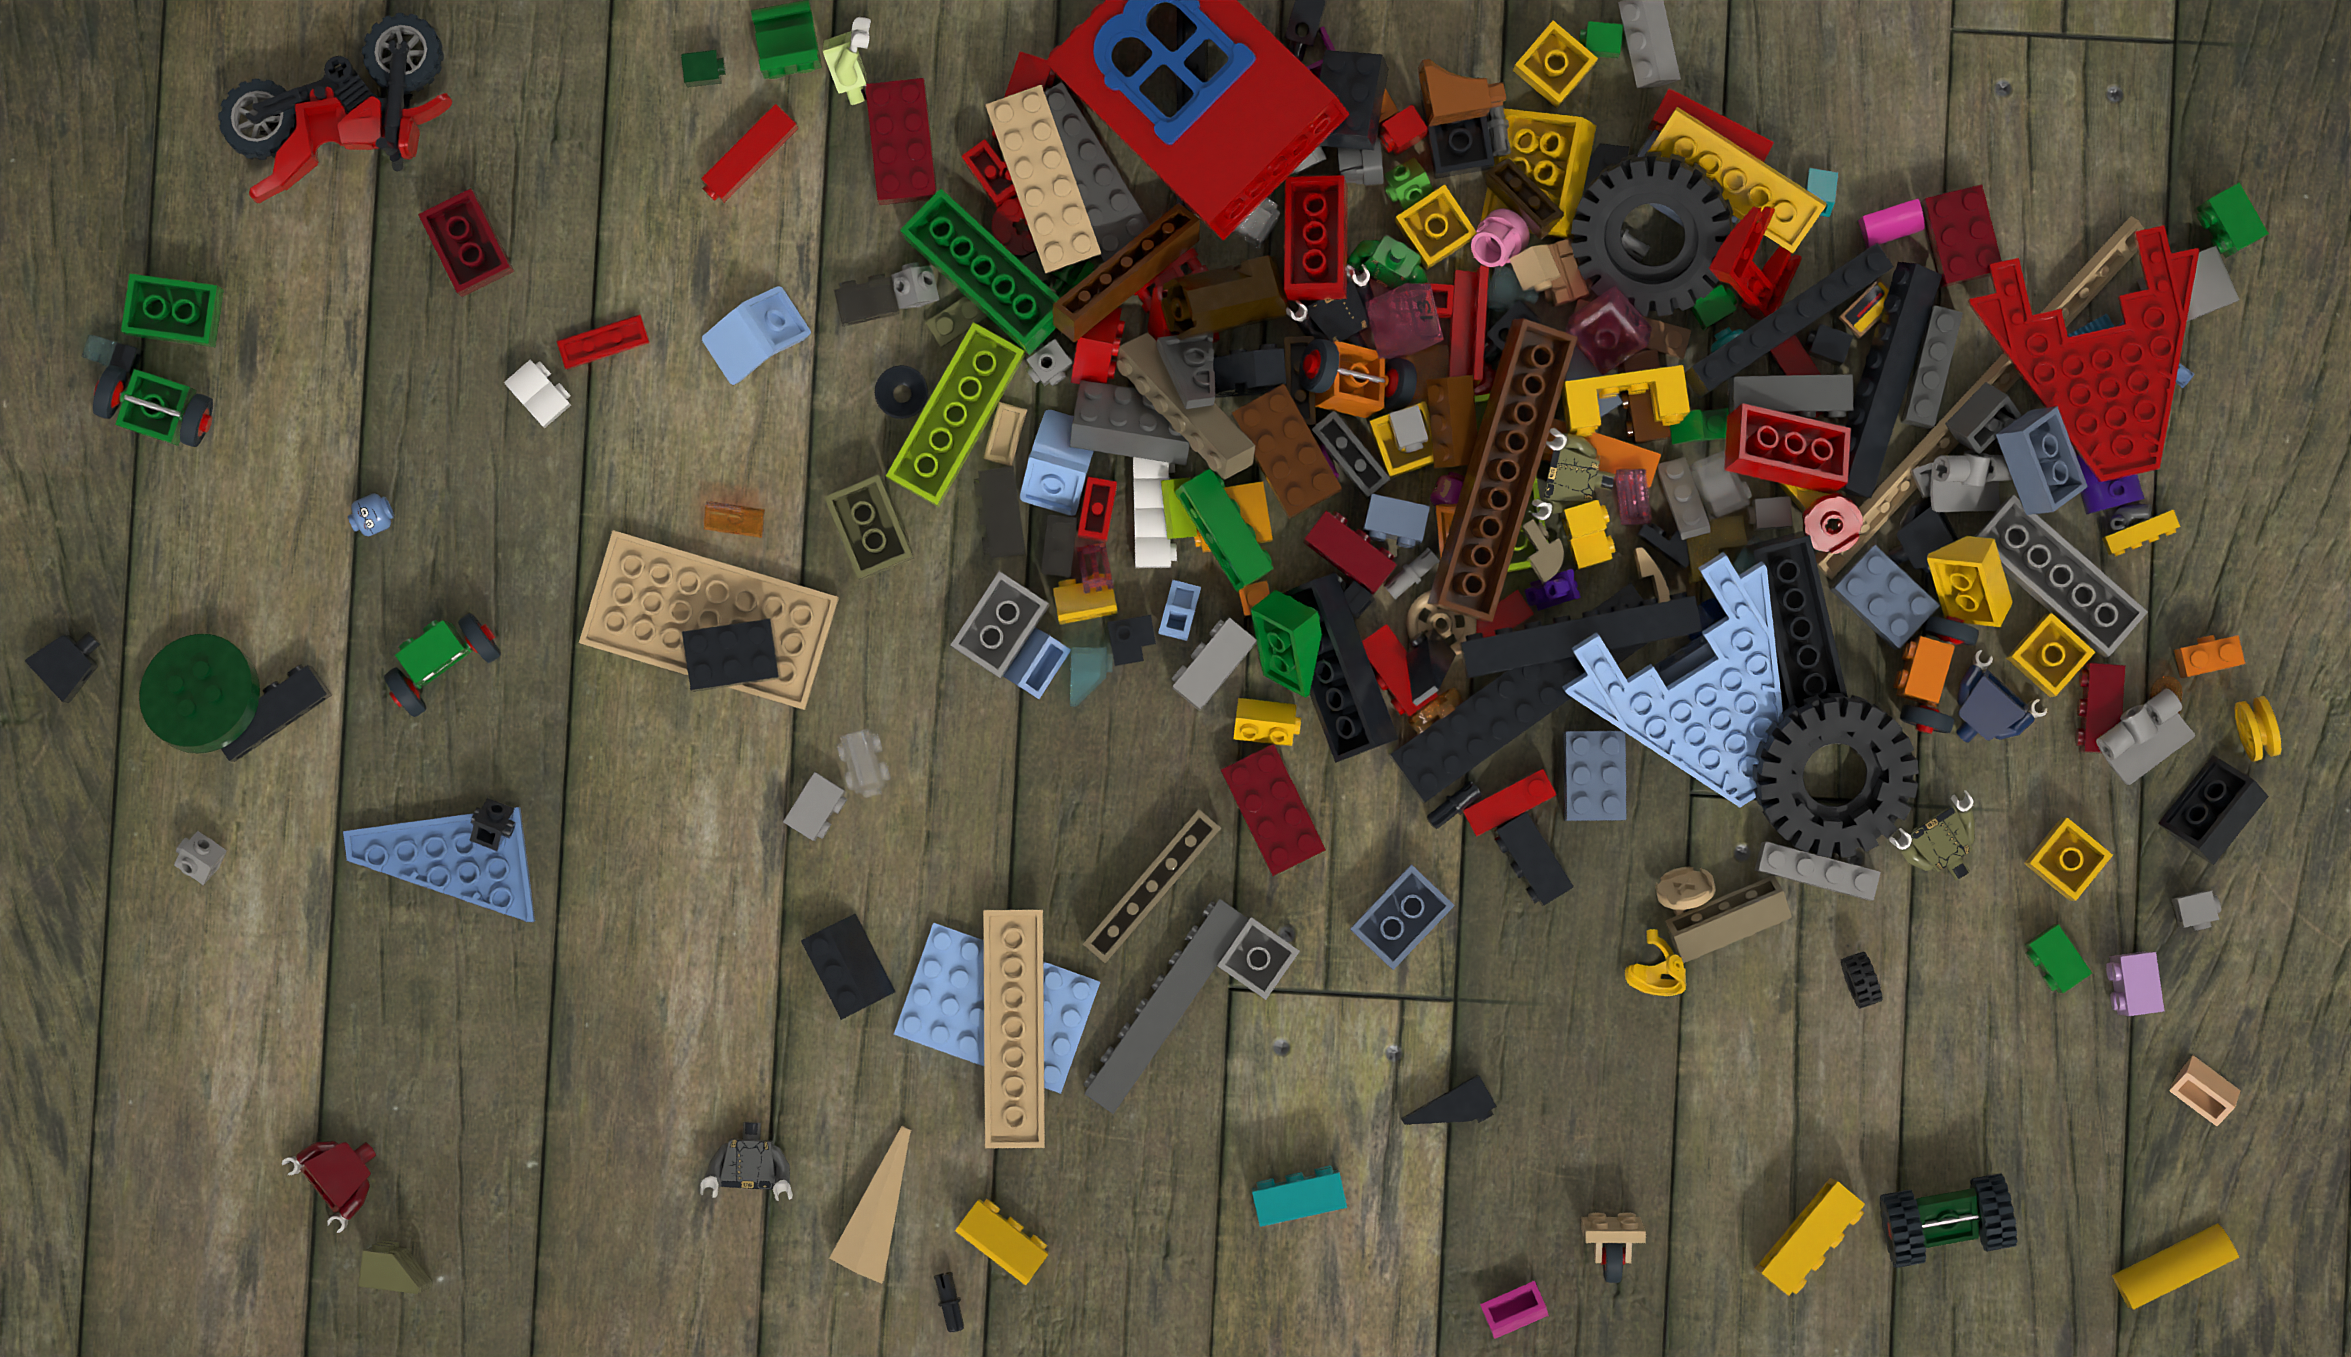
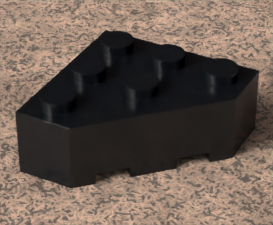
[1213,344,1286,398]

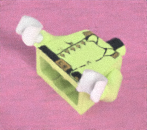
[823,17,871,105]

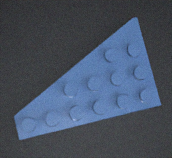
[343,807,535,922]

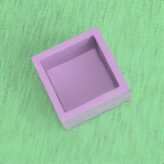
[2106,951,2164,1016]

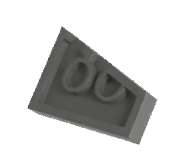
[1156,333,1215,409]

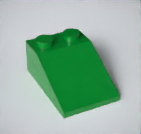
[1251,590,1322,698]

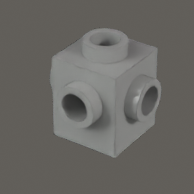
[891,262,940,309]
[1025,339,1073,386]
[174,831,227,885]

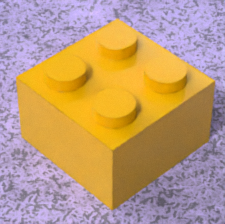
[1513,20,1598,108]
[1394,185,1477,270]
[1368,401,1434,478]
[2006,613,2095,697]
[2024,817,2113,901]

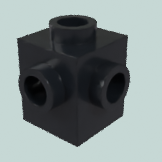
[470,798,516,851]

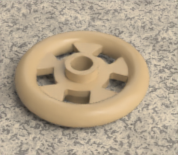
[1406,590,1476,656]

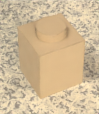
[1510,244,1561,293]

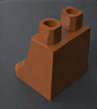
[1418,59,1506,127]

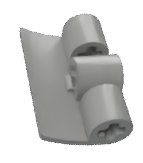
[1930,450,2012,512]
[2096,688,2195,785]

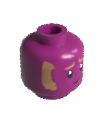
[1430,472,1465,512]

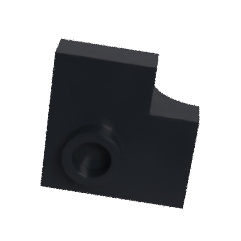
[1107,615,1156,666]

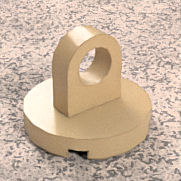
[1655,867,1716,916]

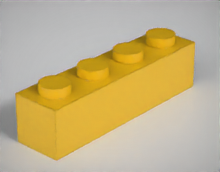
[2102,510,2180,557]

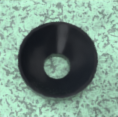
[874,365,928,419]

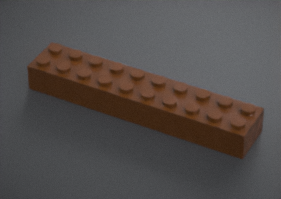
[1427,318,1578,622]

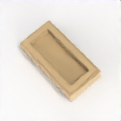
[983,402,1028,467]

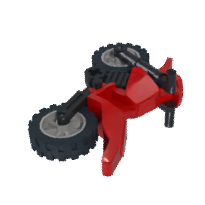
[218,13,452,203]

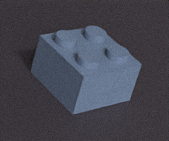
[1363,494,1430,549]

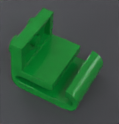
[751,0,822,79]

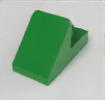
[1670,408,1729,445]

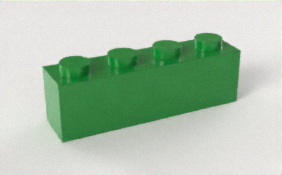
[1175,468,1274,592]

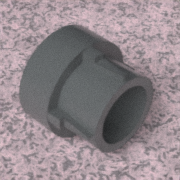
[1337,134,1383,186]

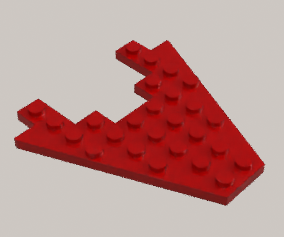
[1968,225,2199,482]

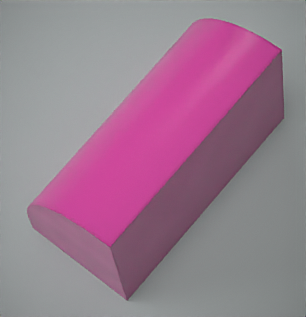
[1858,198,1924,249]
[1480,1281,1549,1339]

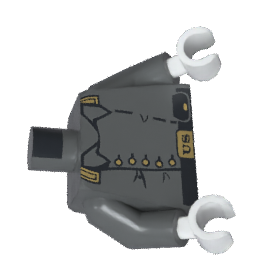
[700,1122,793,1201]

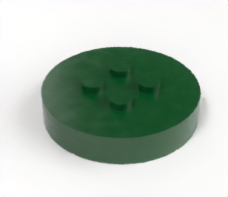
[139,634,260,754]

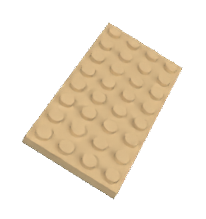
[579,530,839,710]

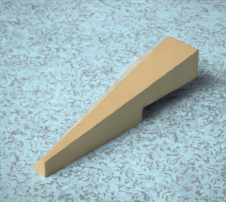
[829,1126,911,1284]

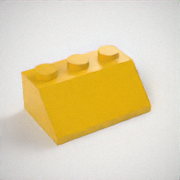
[1927,536,2013,627]
[955,1199,1049,1285]

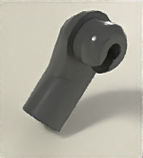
[2110,504,2152,532]

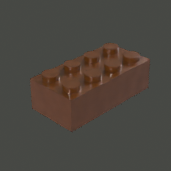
[1231,384,1342,519]

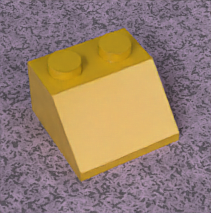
[1053,574,1118,625]

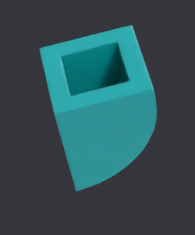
[1804,168,1838,217]

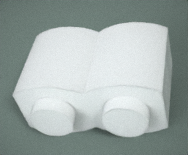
[504,359,571,428]

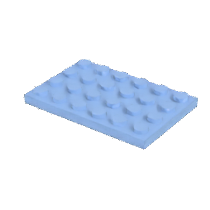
[894,923,1100,1094]

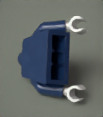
[1956,650,2047,743]

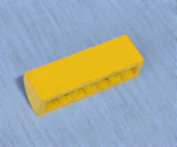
[2112,1223,2239,1310]

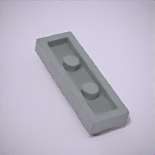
[1657,457,1710,540]

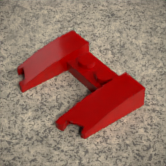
[1709,206,1802,320]

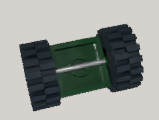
[1879,1173,2017,1268]

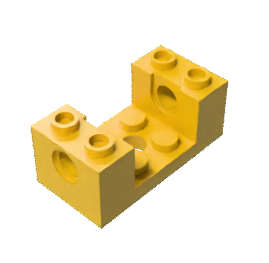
[1561,365,1690,437]

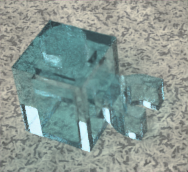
[1487,265,1540,312]

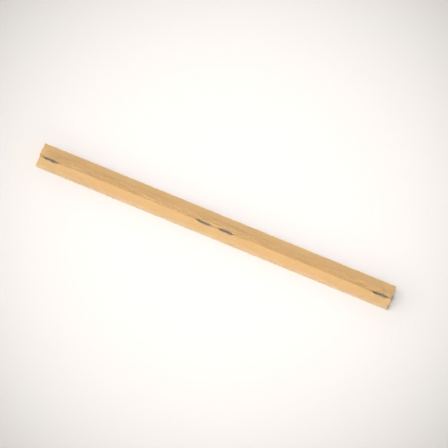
[1815,216,2144,580]

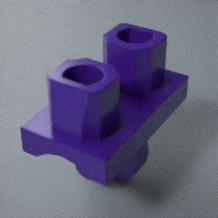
[1525,569,1581,611]

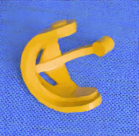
[1625,929,1686,996]

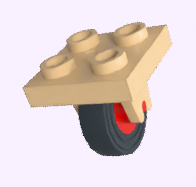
[1581,1213,1646,1283]

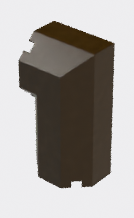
[1161,255,1291,341]

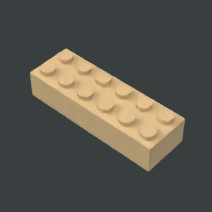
[985,85,1101,274]

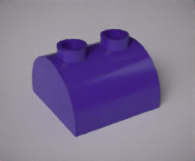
[2076,455,2145,515]

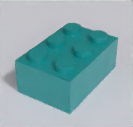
[1251,1166,1347,1227]

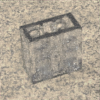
[836,728,891,799]

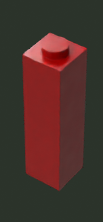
[701,104,799,203]

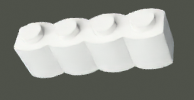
[1133,457,1177,568]

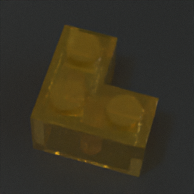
[1686,515,1747,584]

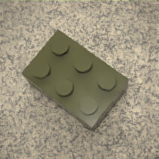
[824,474,915,581]

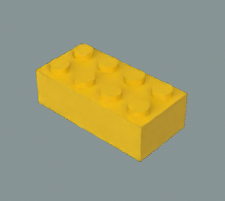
[1754,1178,1865,1296]

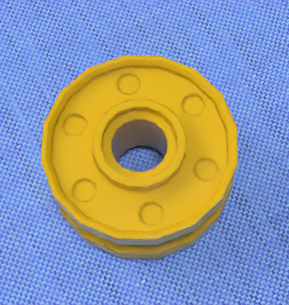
[2234,696,2282,762]

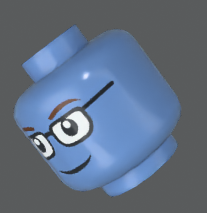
[348,493,394,537]

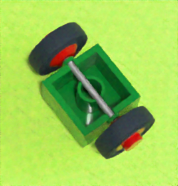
[93,365,213,447]
[384,613,501,718]

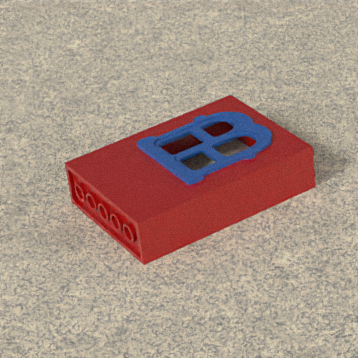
[1045,0,1350,241]

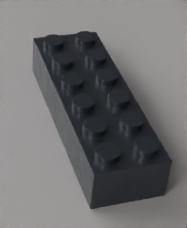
[1746,531,1848,711]
[1283,573,1398,763]

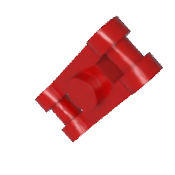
[1134,247,1209,313]

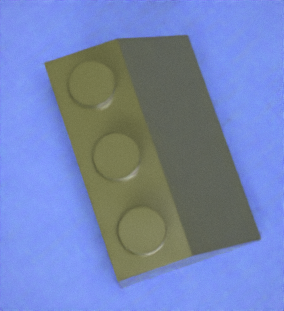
[358,1240,432,1294]

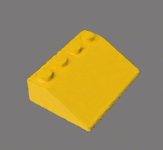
[1480,108,1597,240]

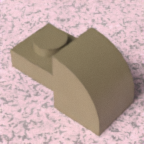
[1521,519,1564,584]

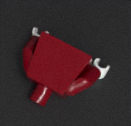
[282,1141,376,1233]

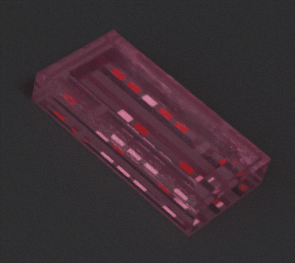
[1615,469,1652,525]

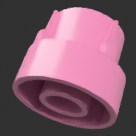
[1471,209,1530,267]

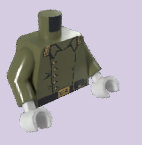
[1532,428,1615,520]
[1889,790,1975,881]

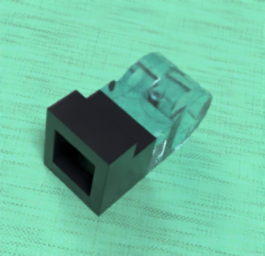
[81,335,143,375]

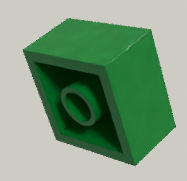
[2197,182,2269,259]

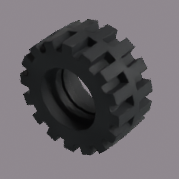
[1841,951,1883,1009]

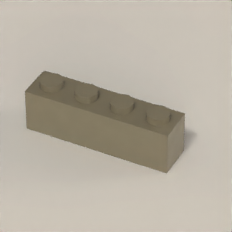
[1665,875,1792,963]

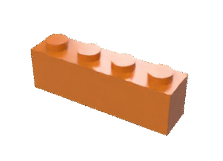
[1541,418,1661,493]

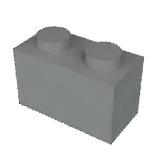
[783,772,847,841]

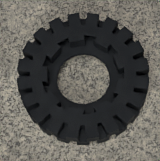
[1571,152,1735,316]
[1752,693,1919,858]

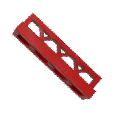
[1447,265,1489,389]

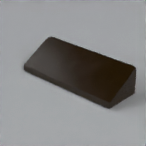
[1485,157,1564,240]

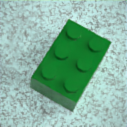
[121,273,224,348]

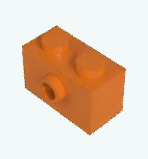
[2174,635,2245,679]

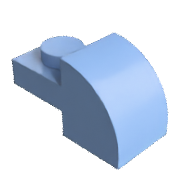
[1158,580,1201,641]

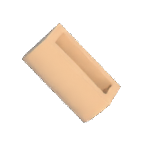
[2169,1055,2241,1126]

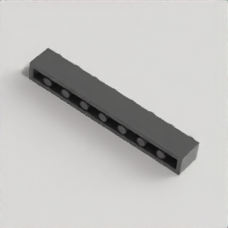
[1083,899,1249,1114]

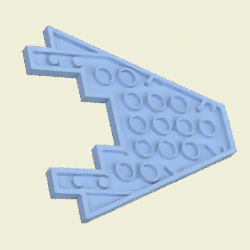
[1563,552,1784,807]

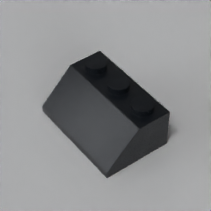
[2158,755,2269,865]
[801,913,896,1020]

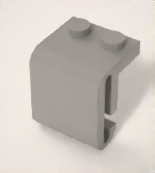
[2137,246,2240,322]

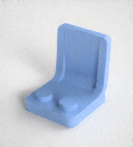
[702,286,811,385]
[1020,410,1094,516]

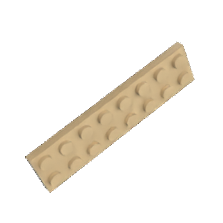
[983,910,1045,1148]

